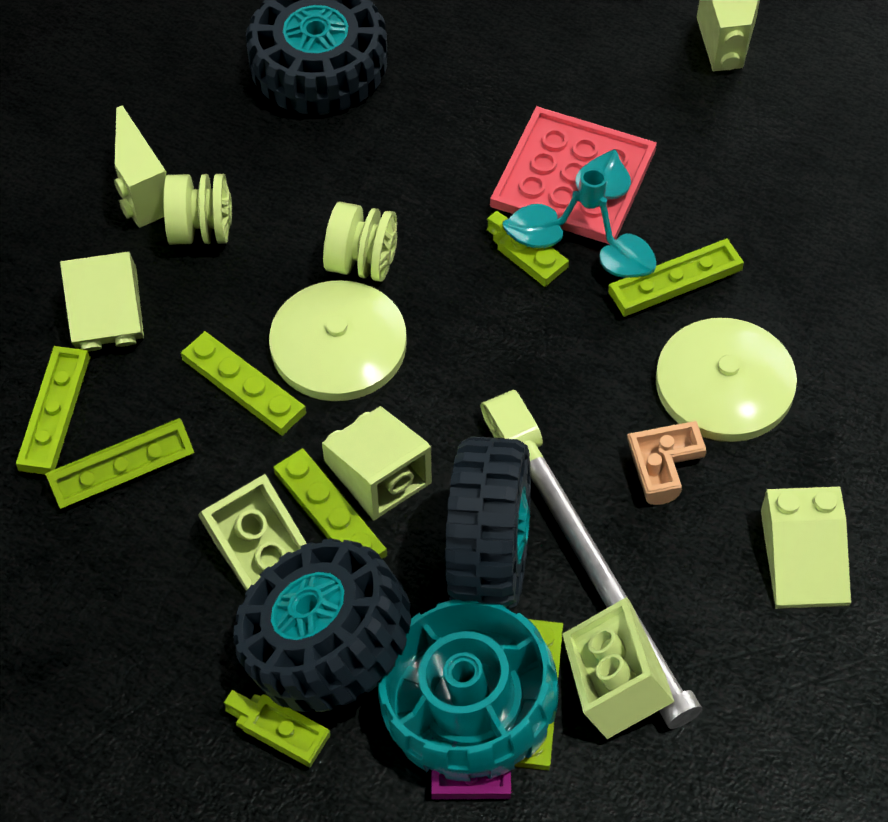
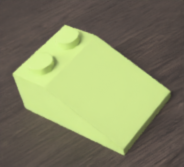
[114,106,167,228]
[198,474,307,591]
[761,487,851,609]
[562,597,674,739]

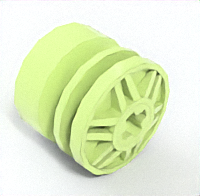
[164,174,232,245]
[323,202,397,282]

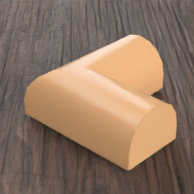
[627,421,707,505]

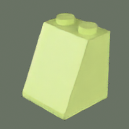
[697,0,760,71]
[60,252,144,352]
[322,406,432,521]

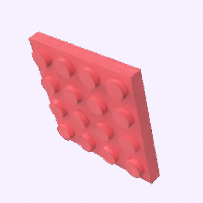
[490,106,657,244]

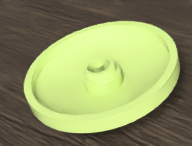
[269,280,407,401]
[656,318,797,442]

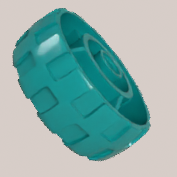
[377,599,559,782]

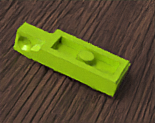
[487,211,569,286]
[224,690,330,768]

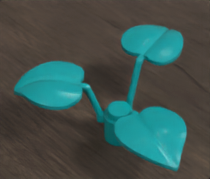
[502,149,656,278]

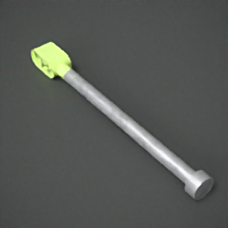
[481,390,702,729]

